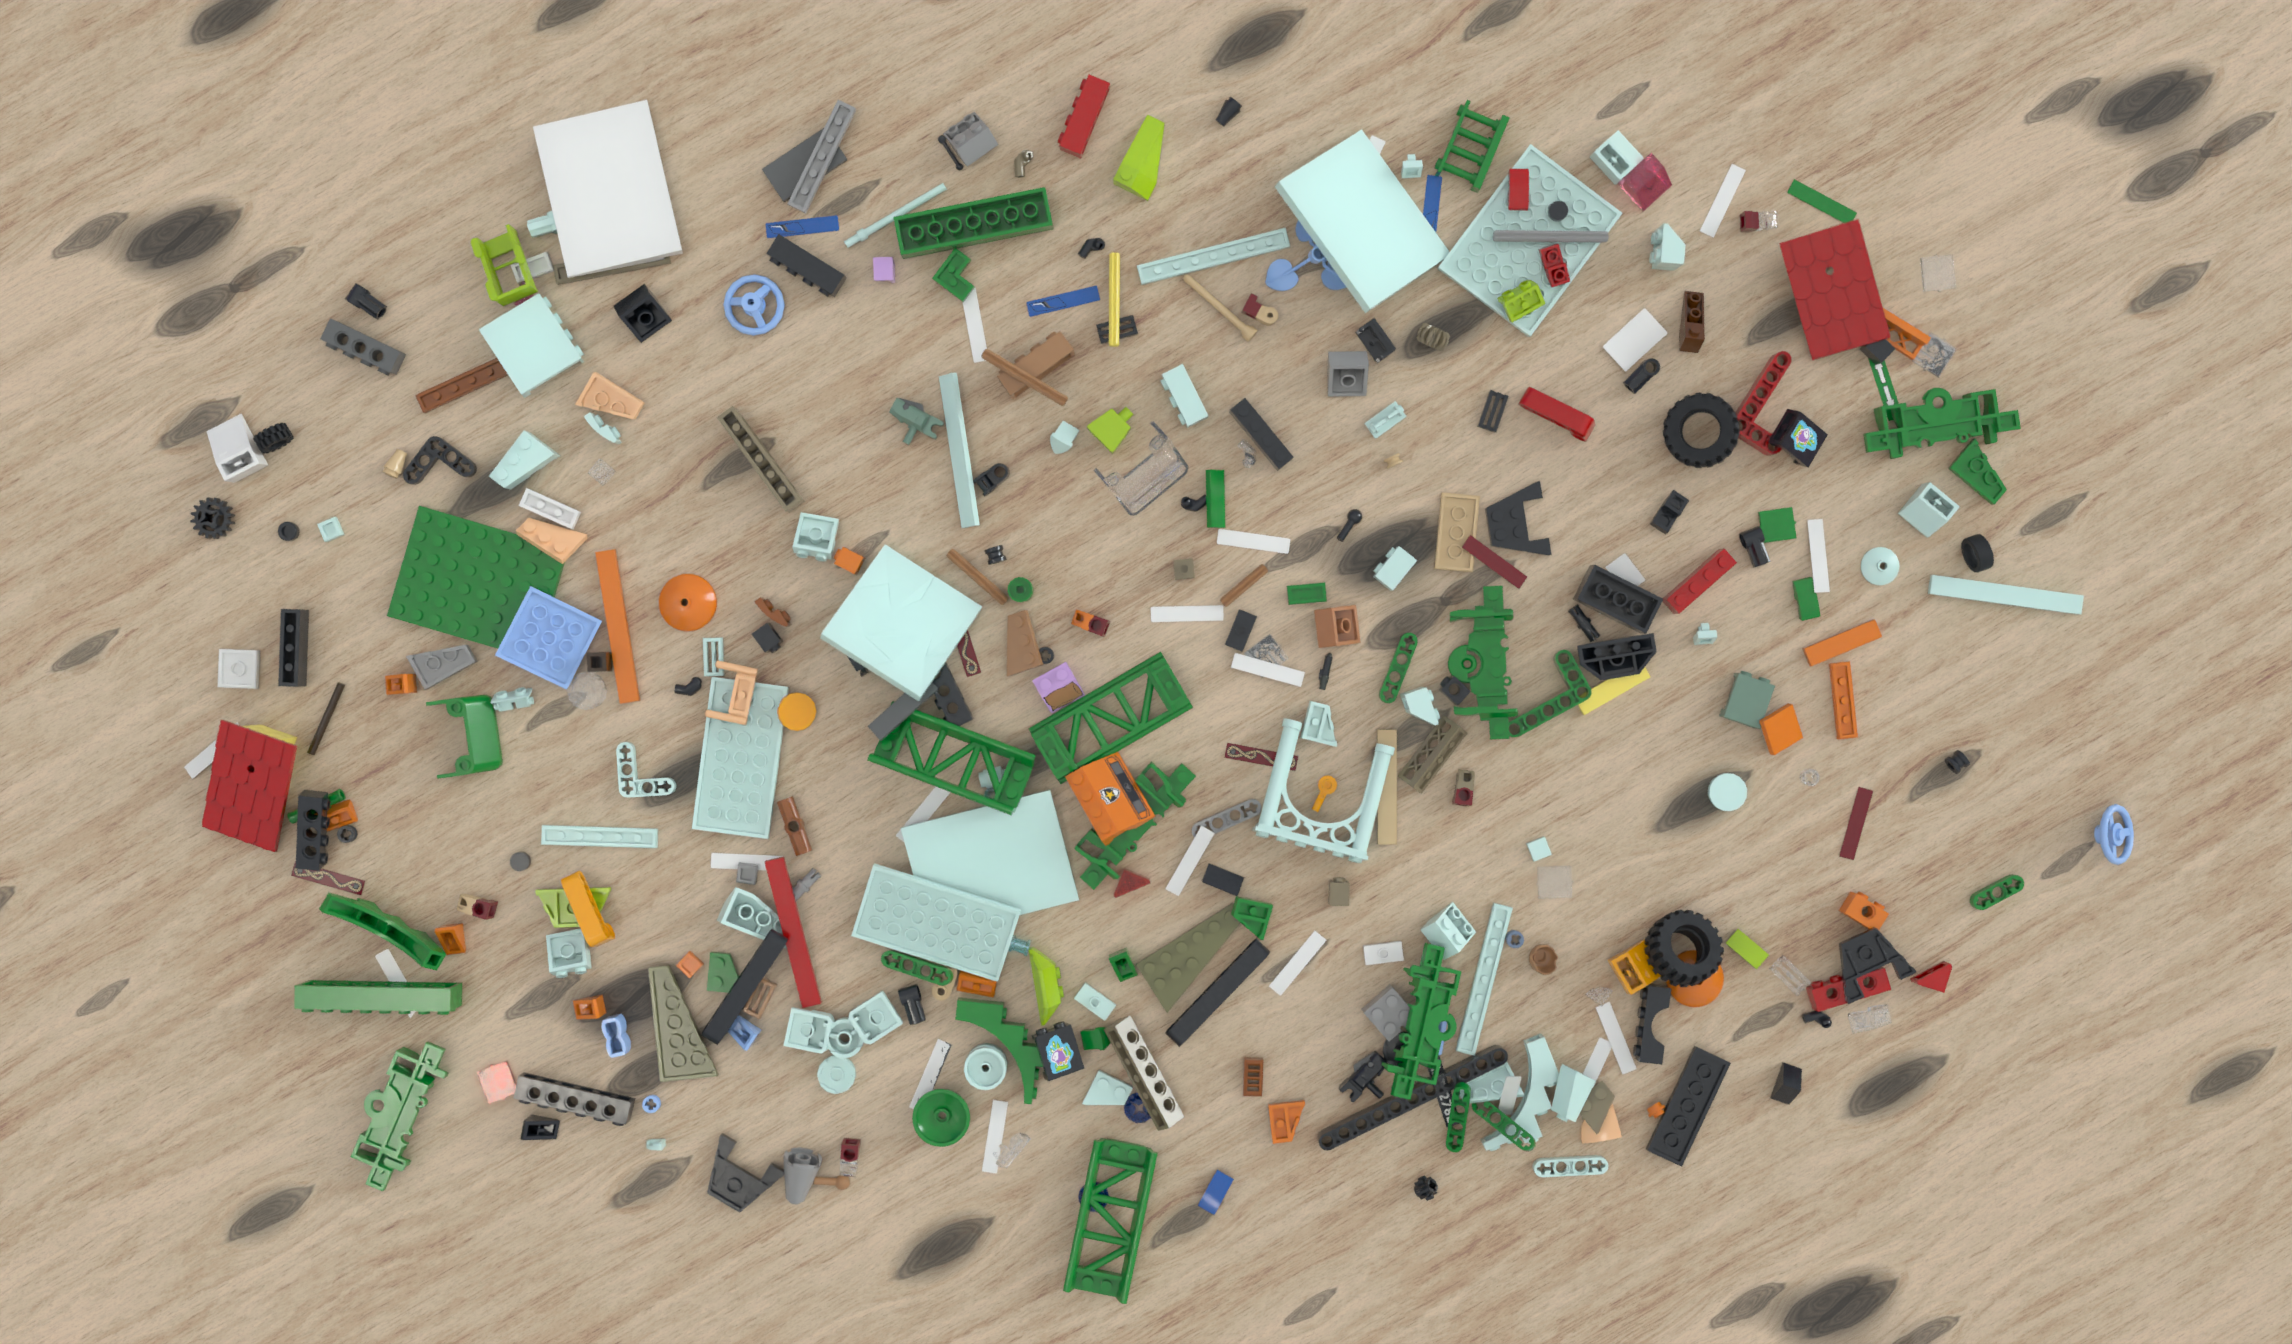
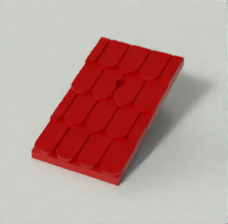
[1779,219,1891,360]
[202,720,297,852]

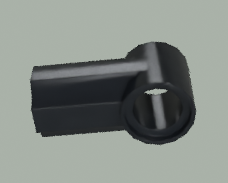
[345,283,387,320]
[1623,358,1660,394]
[1739,526,1771,568]
[898,984,926,1025]

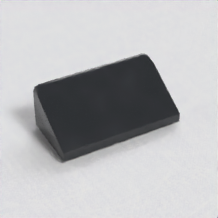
[1202,863,1244,896]

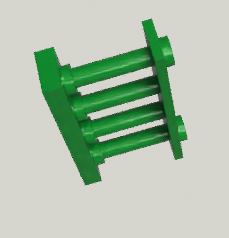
[1434,100,1510,193]

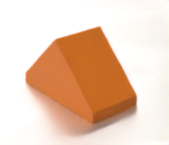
[385,674,417,695]
[435,923,466,955]
[573,994,606,1019]

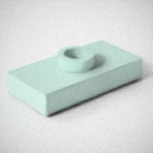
[1074,982,1116,1021]

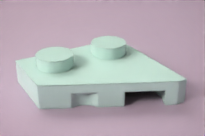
[1300,701,1337,747]

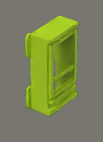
[470,224,538,306]

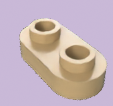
[932,965,958,1001]

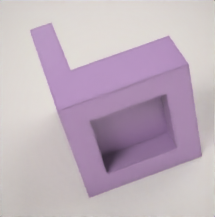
[873,257,895,283]

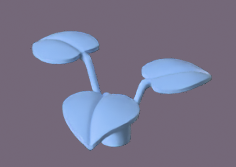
[1265,220,1347,291]

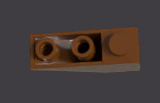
[1679,291,1705,353]

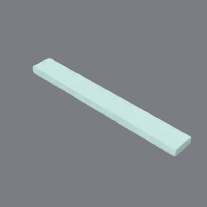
[1137,228,1290,285]
[939,373,980,528]
[1928,575,2084,615]
[1455,903,1513,1056]

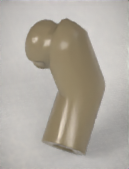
[1014,150,1033,178]

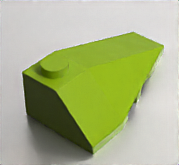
[1113,114,1165,201]

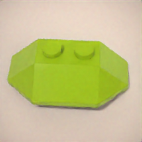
[1029,947,1064,1026]

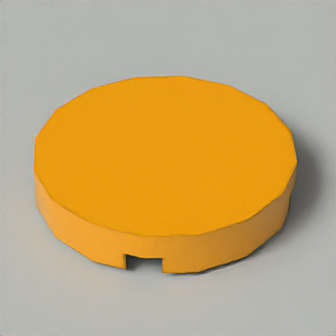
[777,692,816,731]

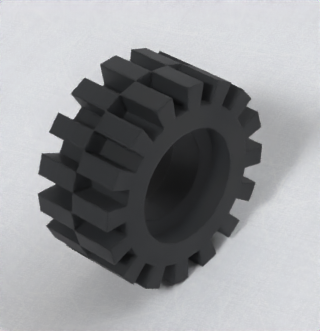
[253,423,294,454]

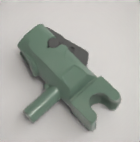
[889,398,944,445]

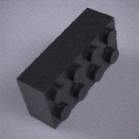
[1573,565,1663,634]

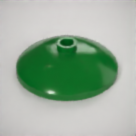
[912,1089,970,1147]

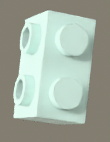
[1373,546,1417,591]

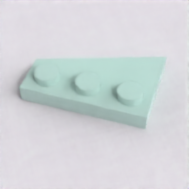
[1460,1062,1524,1104]

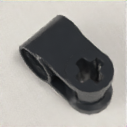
[973,463,1010,497]

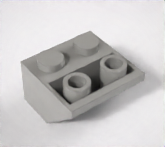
[943,112,999,166]

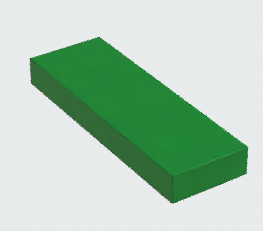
[1206,470,1226,528]

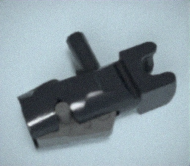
[1339,1050,1387,1102]

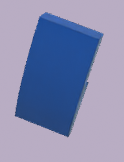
[1198,1170,1234,1215]

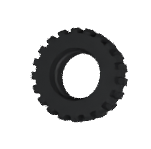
[1663,392,1740,468]
[1644,910,1724,987]

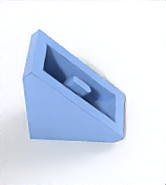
[727,1015,762,1051]

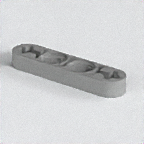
[1191,799,1261,837]

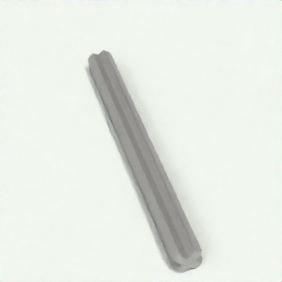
[1493,230,1609,243]

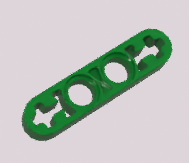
[1379,633,1418,703]
[881,950,953,986]
[1446,1082,1471,1153]
[1472,1101,1536,1152]

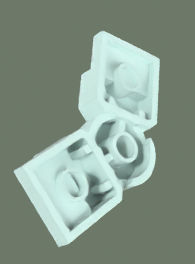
[784,990,904,1058]

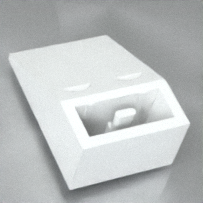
[207,414,268,483]

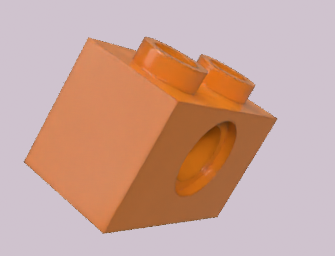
[1839,891,1889,930]

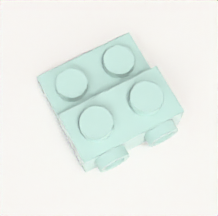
[792,512,839,562]
[546,929,592,978]

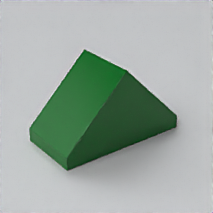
[1109,947,1138,982]

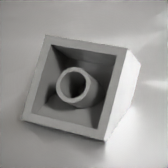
[1327,351,1369,397]

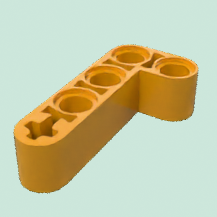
[561,871,615,947]

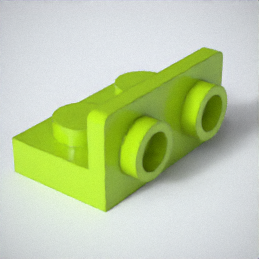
[1497,280,1546,323]

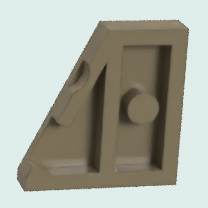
[1580,1081,1615,1134]

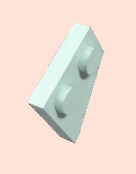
[1082,1070,1133,1105]

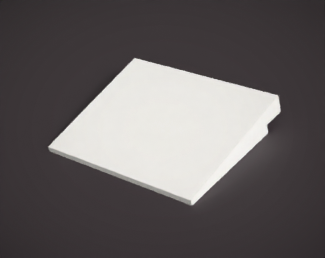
[533,100,683,278]

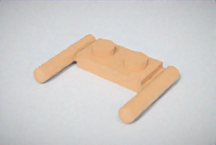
[705,661,758,725]

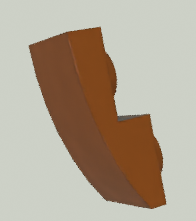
[754,597,791,627]

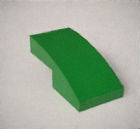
[1792,577,1821,621]

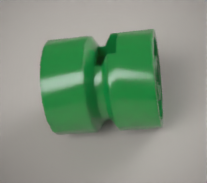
[1008,577,1034,603]

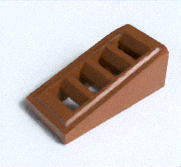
[1243,1057,1264,1096]

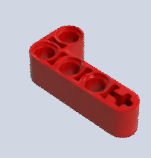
[1519,387,1596,442]

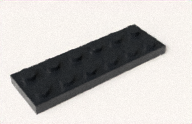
[1646,1046,1731,1167]

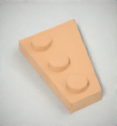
[575,372,645,419]

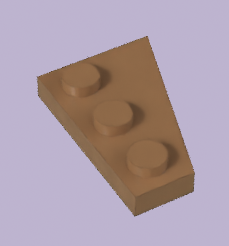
[1007,610,1043,676]

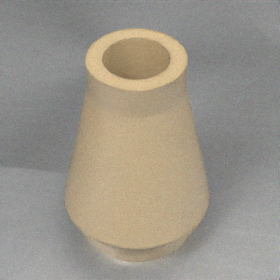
[383,449,407,479]

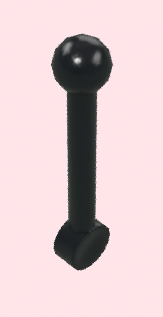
[938,135,963,171]

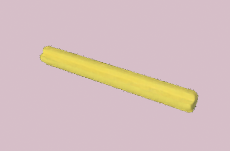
[1109,252,1120,347]

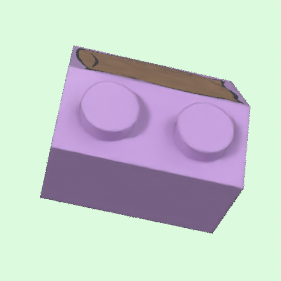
[1032,662,1085,713]

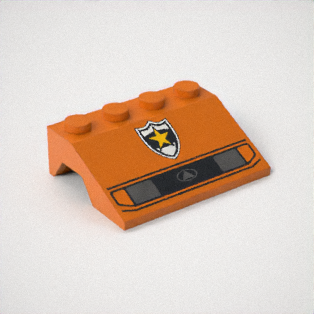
[1065,752,1156,846]

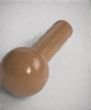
[813,1174,850,1190]

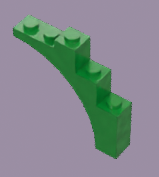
[319,892,446,971]
[955,997,1043,1104]

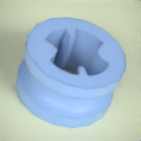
[642,1095,661,1113]

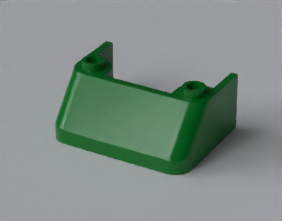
[426,695,503,779]

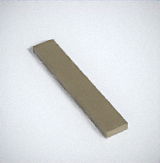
[553,256,671,285]

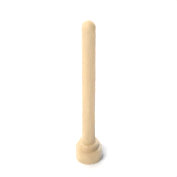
[1183,274,1258,342]

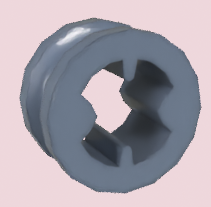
[1505,930,1524,948]

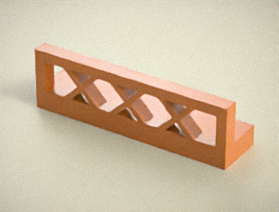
[1883,308,1931,360]

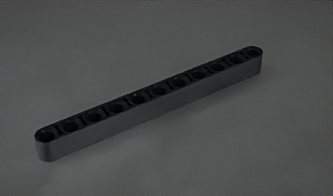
[1317,1045,1508,1151]

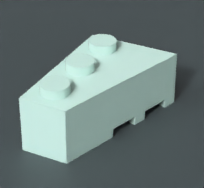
[489,430,560,490]

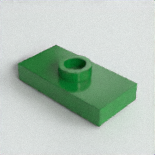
[1287,582,1327,605]

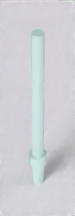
[844,183,947,248]

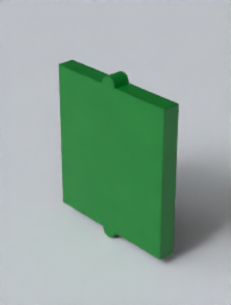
[1758,507,1796,543]

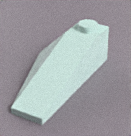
[717,887,787,949]

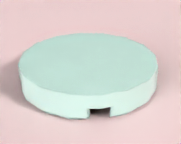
[1708,773,1747,811]
[817,1055,856,1094]

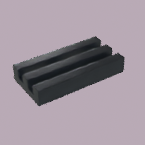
[1096,315,1138,344]
[1477,390,1509,433]

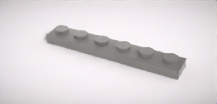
[788,100,856,214]

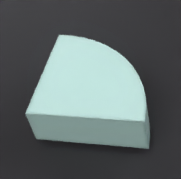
[646,1139,666,1150]

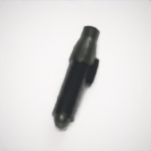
[1318,653,1333,690]

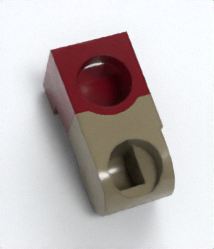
[1452,769,1475,807]

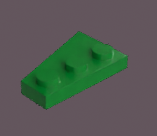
[1948,438,2007,505]

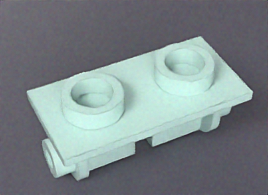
[1364,401,1407,439]
[491,687,534,712]

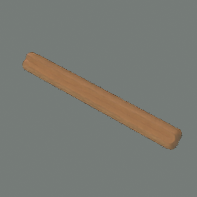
[981,349,1068,406]

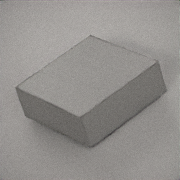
[736,862,758,885]

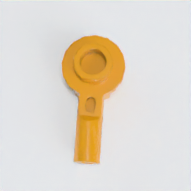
[1312,775,1337,812]

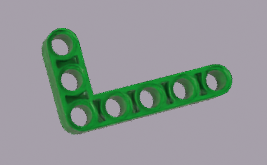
[1509,650,1592,738]

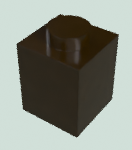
[586,652,612,672]

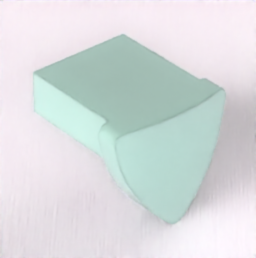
[1050,421,1079,454]

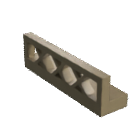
[1398,715,1467,794]

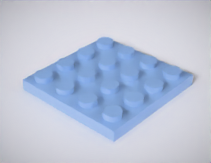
[495,586,602,690]

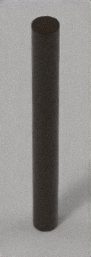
[307,682,345,755]

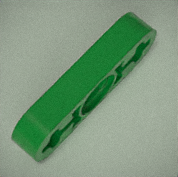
[1970,874,2024,910]

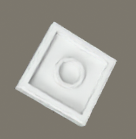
[218,649,260,689]

